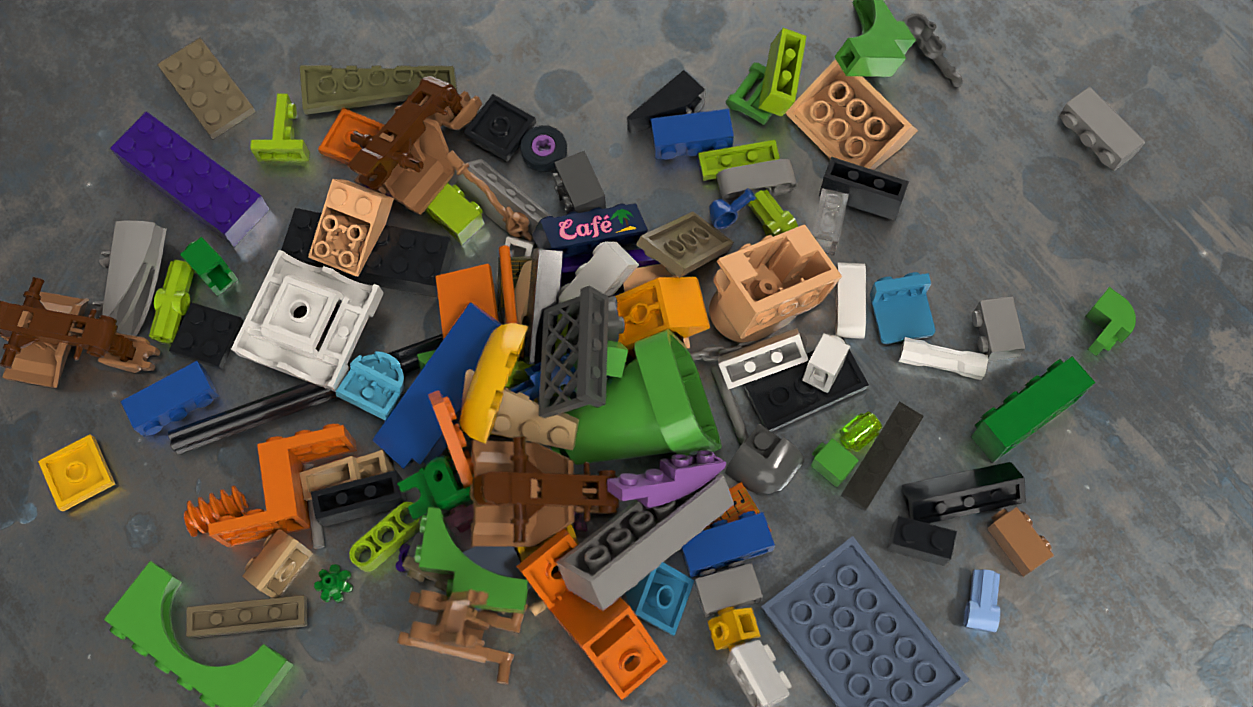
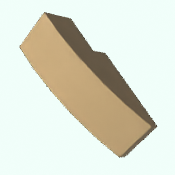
[299,450,394,500]

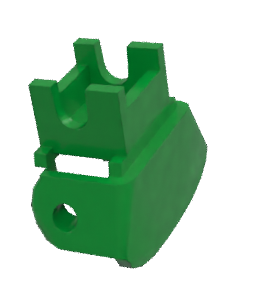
[397,456,474,520]

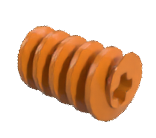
[184,485,250,537]

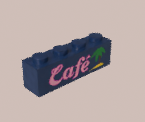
[532,203,648,259]

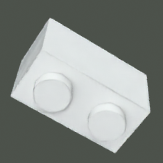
[803,334,850,393]

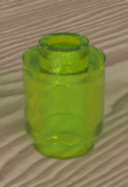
[839,411,882,452]

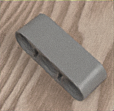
[716,159,797,203]

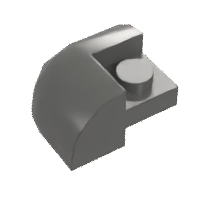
[725,423,804,494]

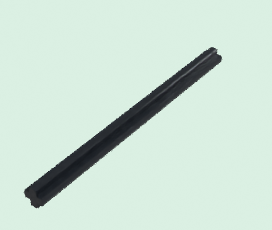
[168,333,443,455]

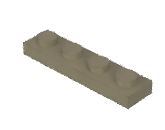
[186,595,307,638]

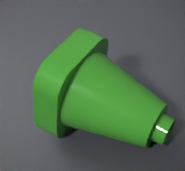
[551,329,722,465]

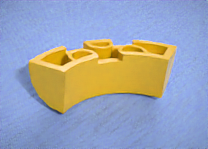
[459,323,528,444]

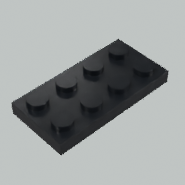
[743,337,869,432]

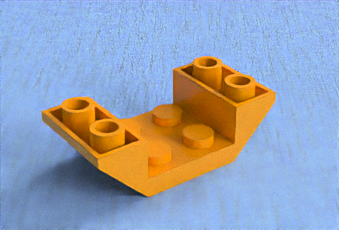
[615,277,710,363]

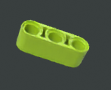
[349,502,422,572]

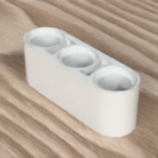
[835,262,866,339]

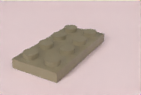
[157,38,256,140]
[636,211,734,278]

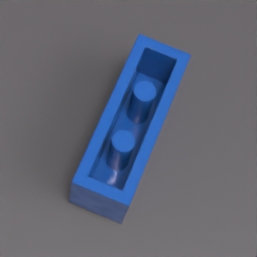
[651,109,734,160]
[120,361,219,437]
[681,511,775,577]

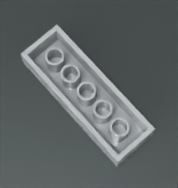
[556,474,734,610]

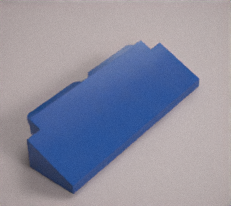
[372,302,502,469]

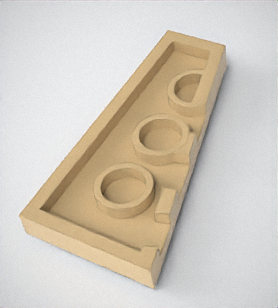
[459,369,579,451]

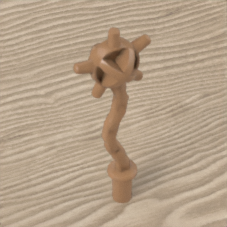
[445,150,533,241]

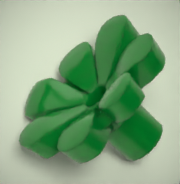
[314,564,353,602]

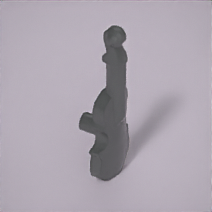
[903,13,963,87]

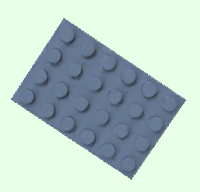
[760,536,970,707]

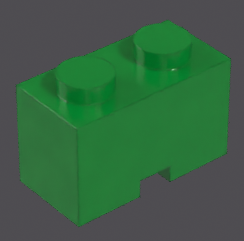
[180,237,238,297]

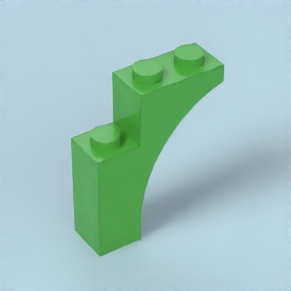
[415,507,529,614]

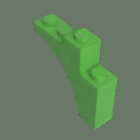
[834,0,916,77]

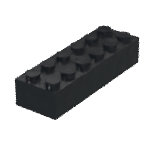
[281,208,455,298]

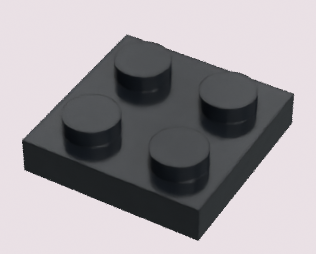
[463,94,536,162]
[169,302,244,369]

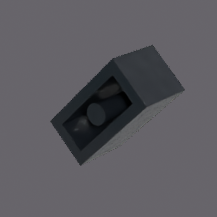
[887,516,957,566]

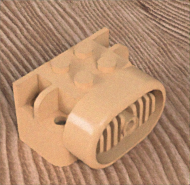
[709,224,842,343]

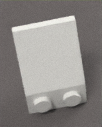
[727,640,791,707]

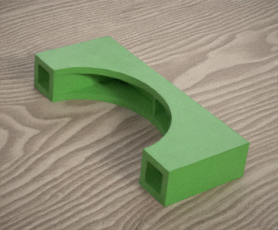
[104,561,294,707]

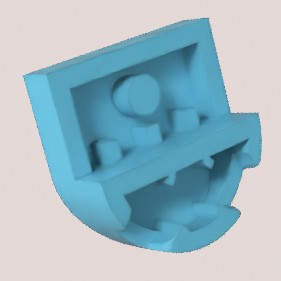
[336,351,404,421]

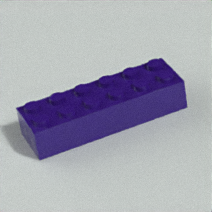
[110,111,270,247]

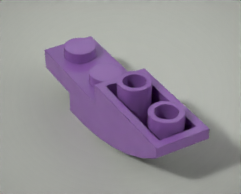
[607,450,726,508]

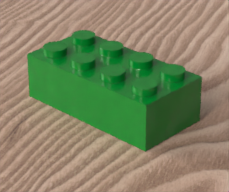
[971,356,1096,463]

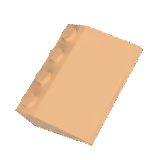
[786,59,918,170]

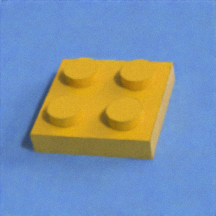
[38,434,115,511]

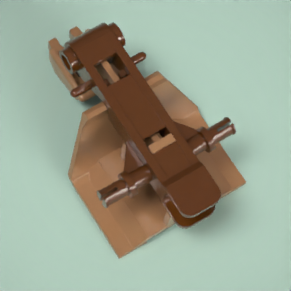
[349,76,482,215]
[0,277,161,388]
[470,437,619,547]

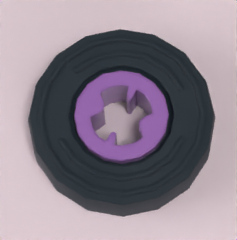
[521,125,567,171]

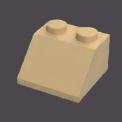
[242,529,313,598]

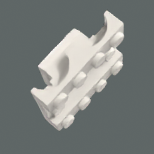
[231,250,384,392]

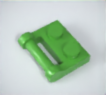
[725,62,773,125]

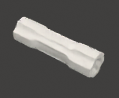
[899,337,988,380]

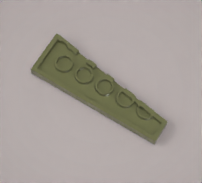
[300,65,458,115]

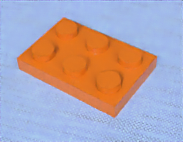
[428,390,474,488]

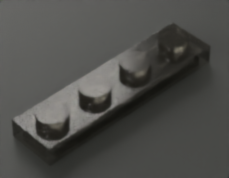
[841,401,924,511]

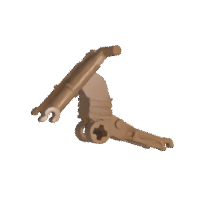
[397,589,528,684]

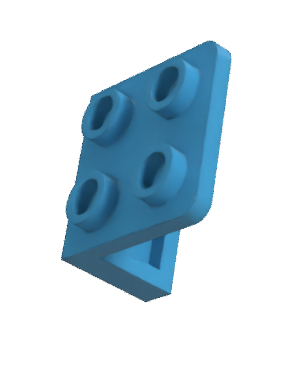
[869,272,936,344]

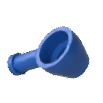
[709,188,756,229]

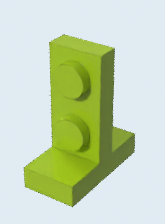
[250,94,310,161]

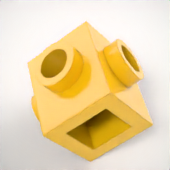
[707,606,761,653]

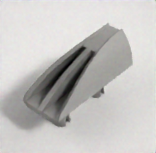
[90,221,167,336]

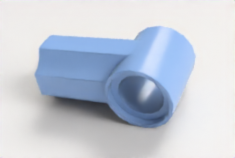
[964,569,1000,632]

